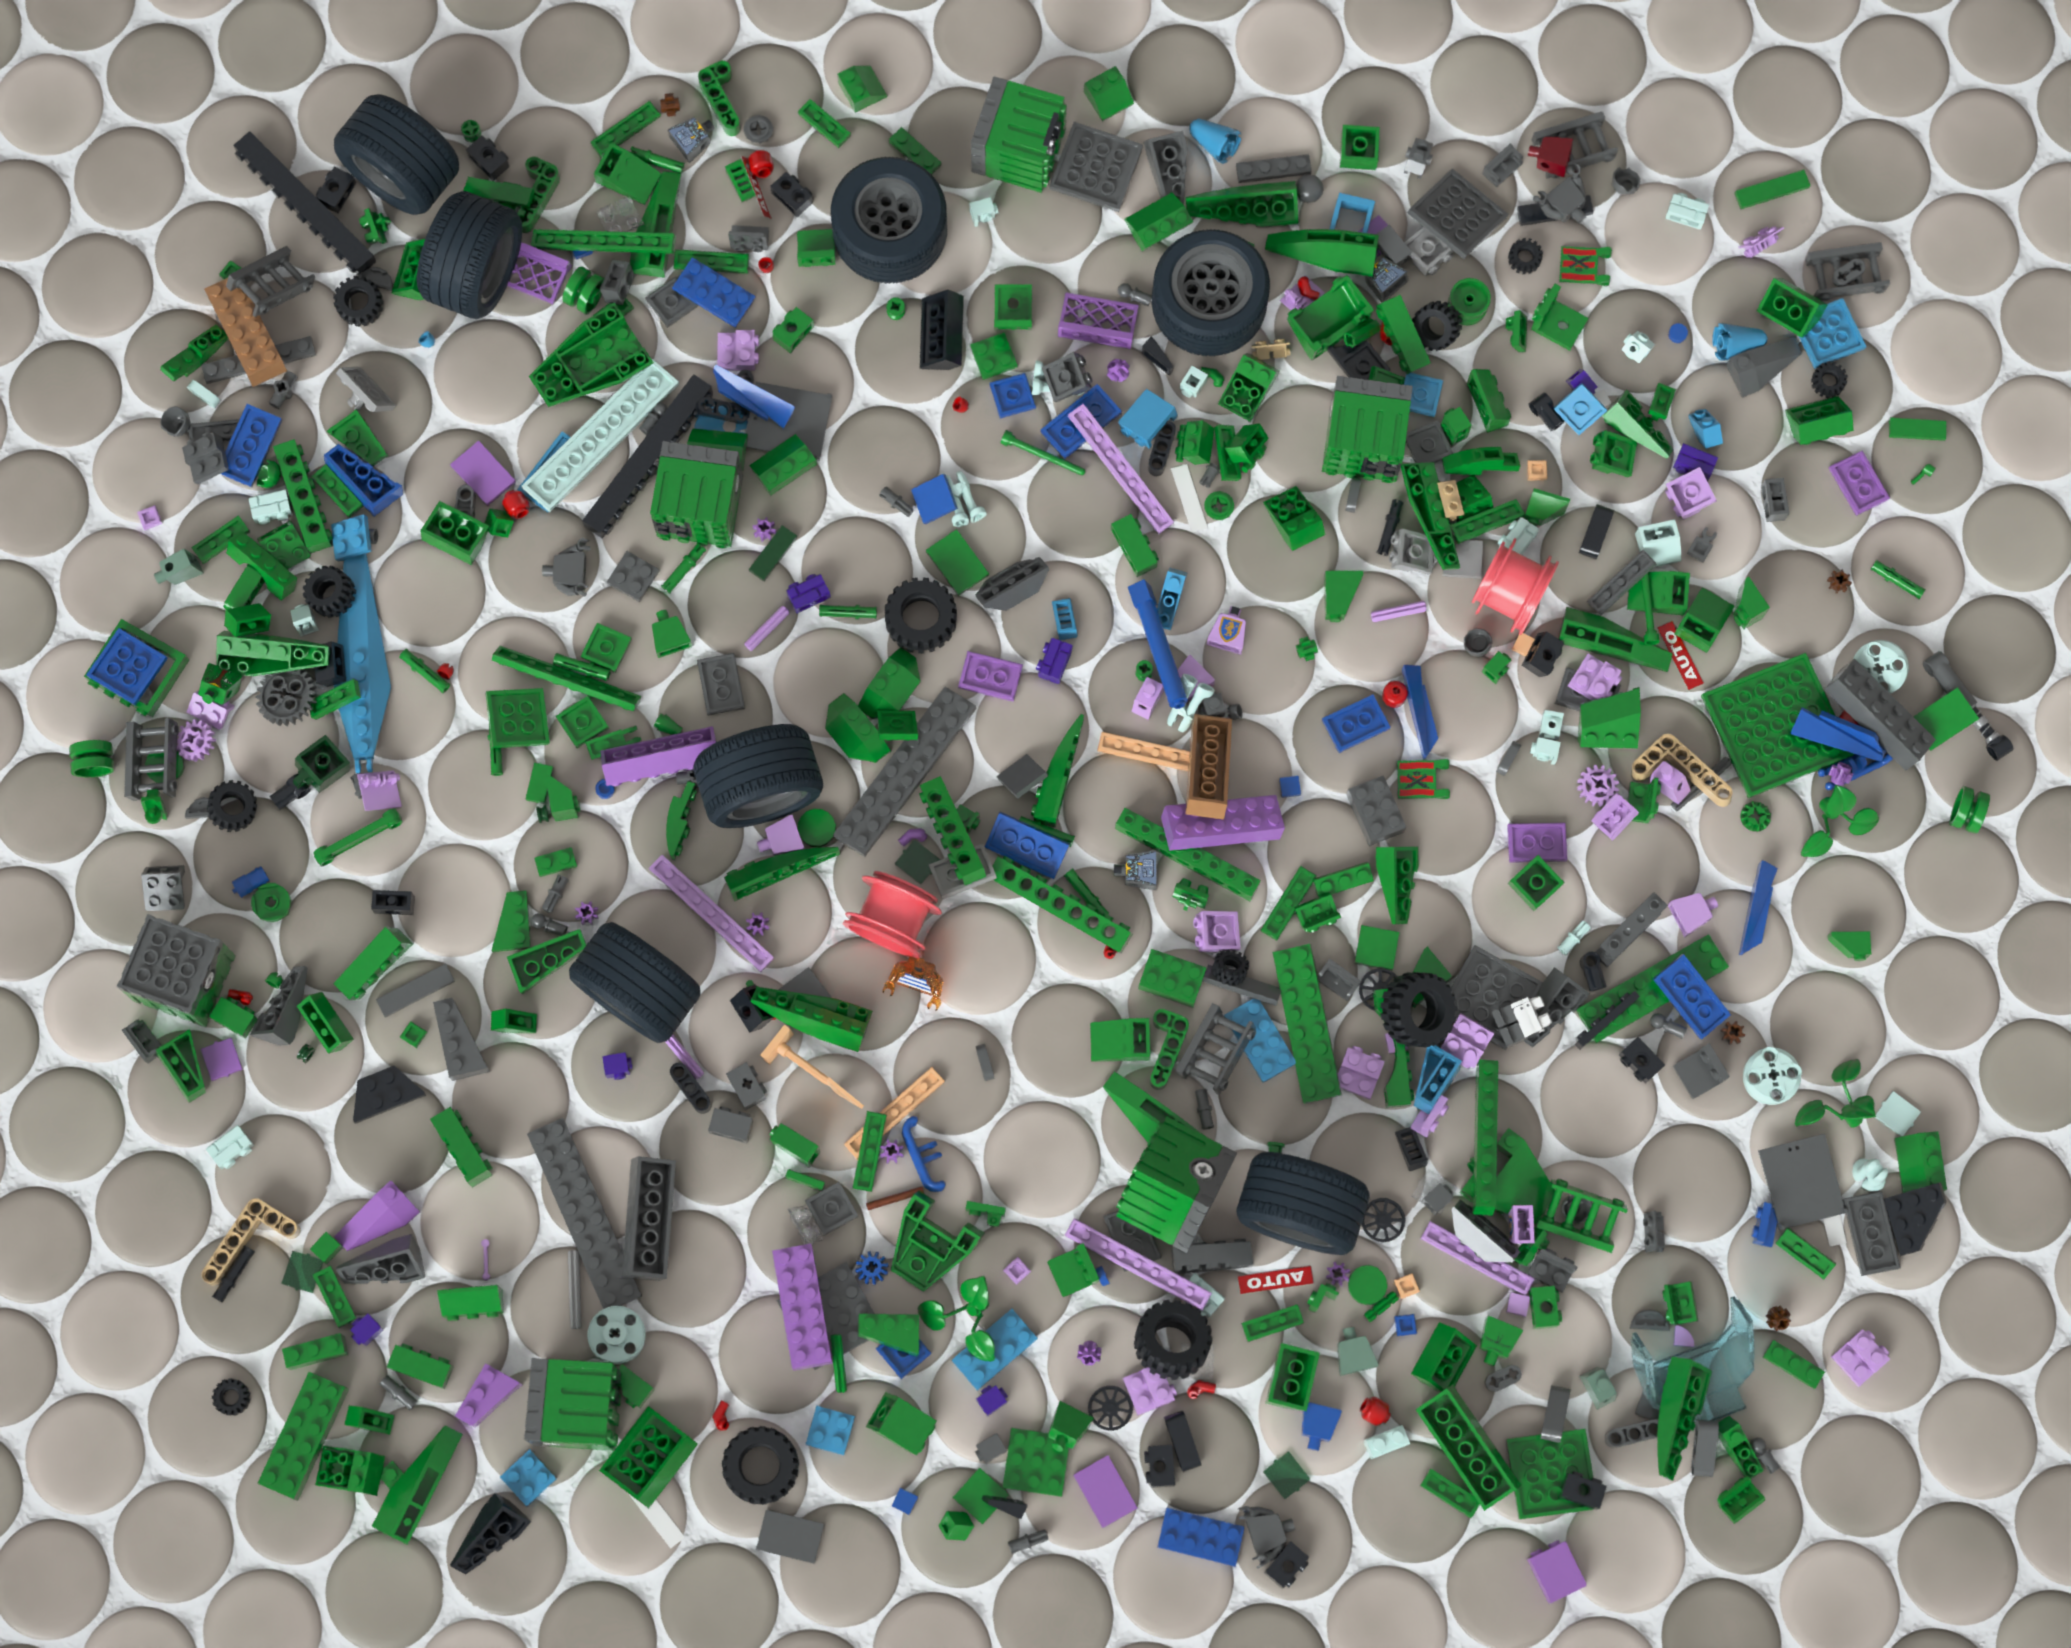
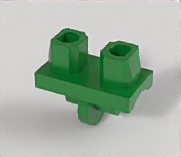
[359,208,391,244]
[141,789,167,824]
[1172,878,1209,911]

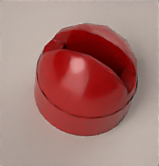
[758,257,774,274]
[953,397,969,413]
[437,663,454,680]

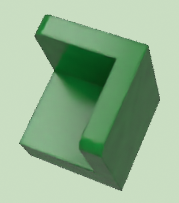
[484,508,514,538]
[310,1232,343,1264]
[938,1511,974,1541]

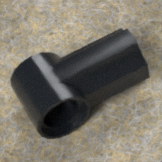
[1528,392,1564,432]
[269,773,311,810]
[1580,952,1607,992]

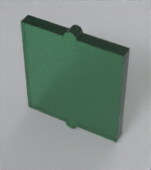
[895,840,941,884]
[281,1251,323,1293]
[1263,1451,1310,1500]

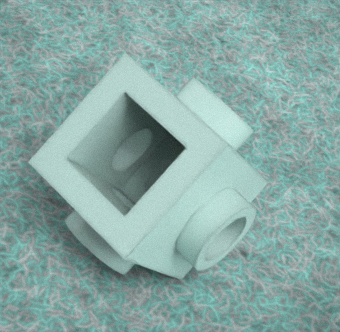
[1622,331,1655,363]

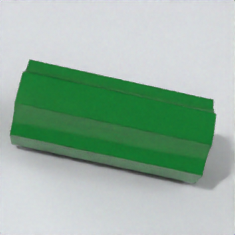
[1343,318,1380,348]

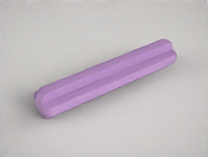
[1371,601,1426,622]
[744,606,789,651]
[666,1035,704,1079]

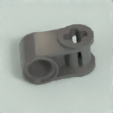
[454,485,476,518]

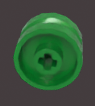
[562,266,604,315]
[1447,278,1491,326]
[69,740,114,778]
[1949,785,1990,834]

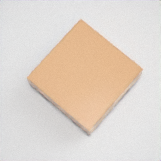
[1527,460,1547,480]
[1512,633,1534,657]
[1394,1273,1420,1299]

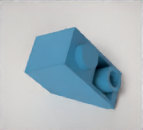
[1688,409,1723,449]

